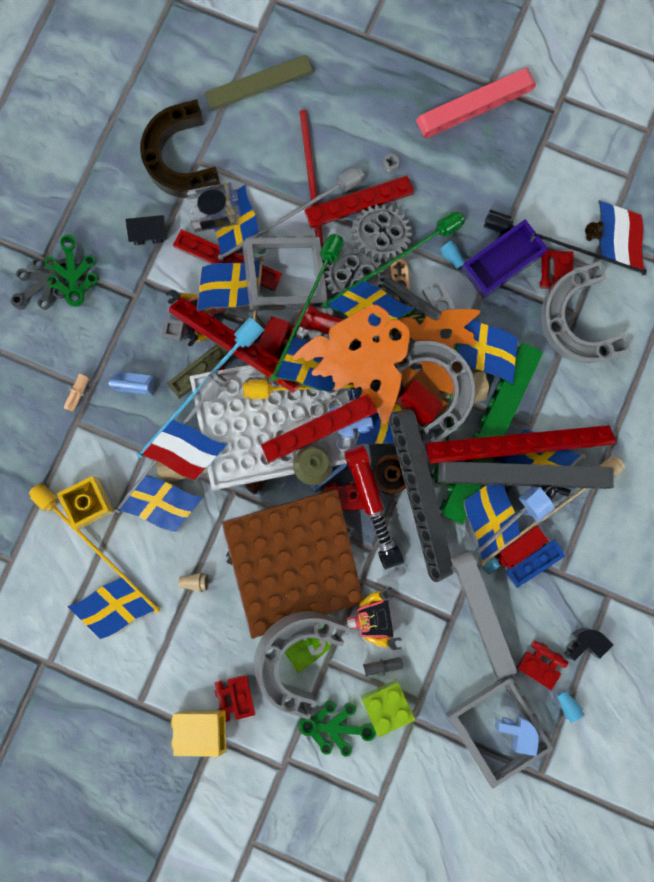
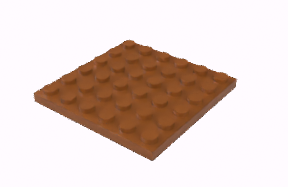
[221,489,363,639]

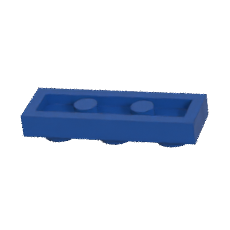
[505,539,566,588]

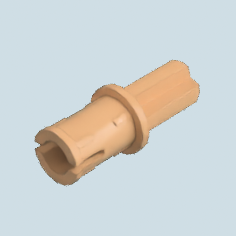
[64,374,90,411]

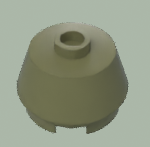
[293,446,333,485]

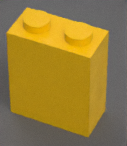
[171,710,227,757]

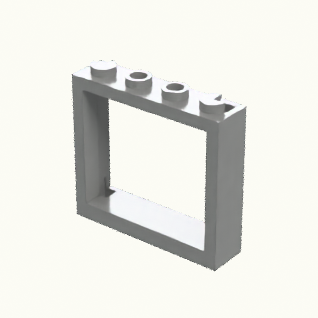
[243,235,327,311]
[446,677,553,789]

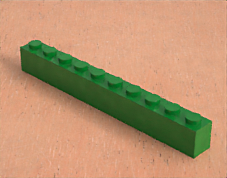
[439,342,543,525]

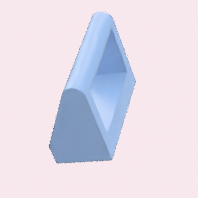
[109,371,156,396]

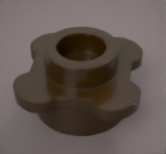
[585,221,604,241]

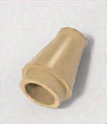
[179,572,209,592]

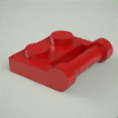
[539,250,573,289]

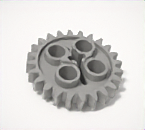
[351,204,412,262]
[324,247,385,297]

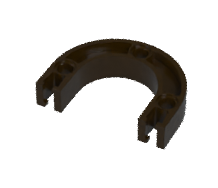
[140,99,221,199]

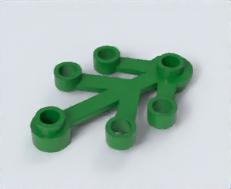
[45,235,98,307]
[298,700,376,757]

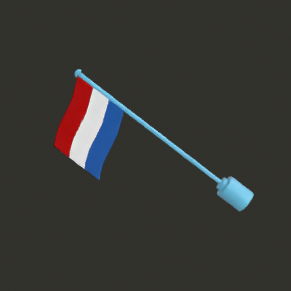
[137,317,264,480]

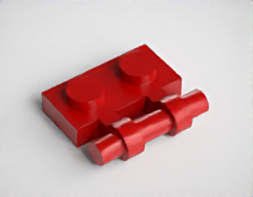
[516,640,569,691]
[214,674,256,722]

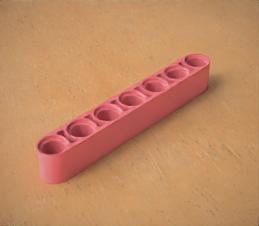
[416,68,536,138]

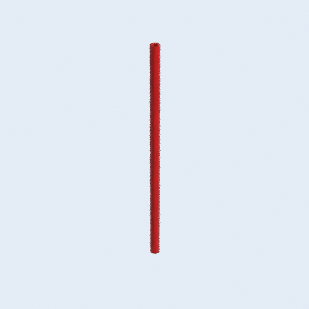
[299,110,328,286]

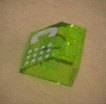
[285,638,331,673]

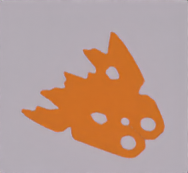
[293,305,410,425]
[395,309,480,418]

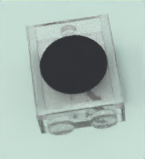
[187,182,241,232]

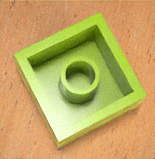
[361,679,415,738]

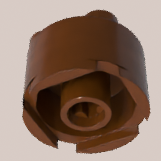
[372,454,406,495]

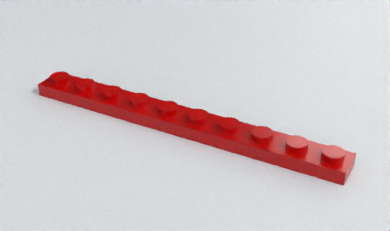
[425,425,616,464]

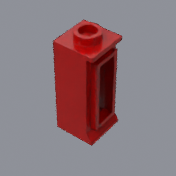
[497,526,549,569]

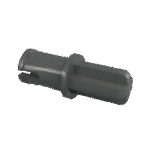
[363,657,403,677]

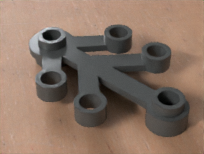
[11,257,67,310]

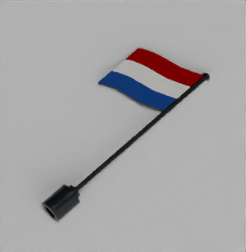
[483,200,647,276]

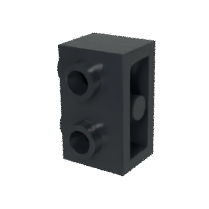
[125,215,168,246]

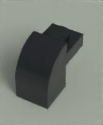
[564,628,614,661]

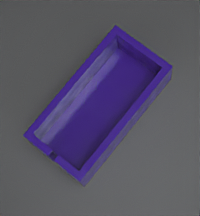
[461,219,548,299]

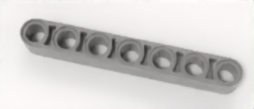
[451,550,517,680]

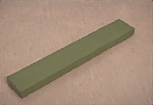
[205,55,313,111]
[167,316,266,399]

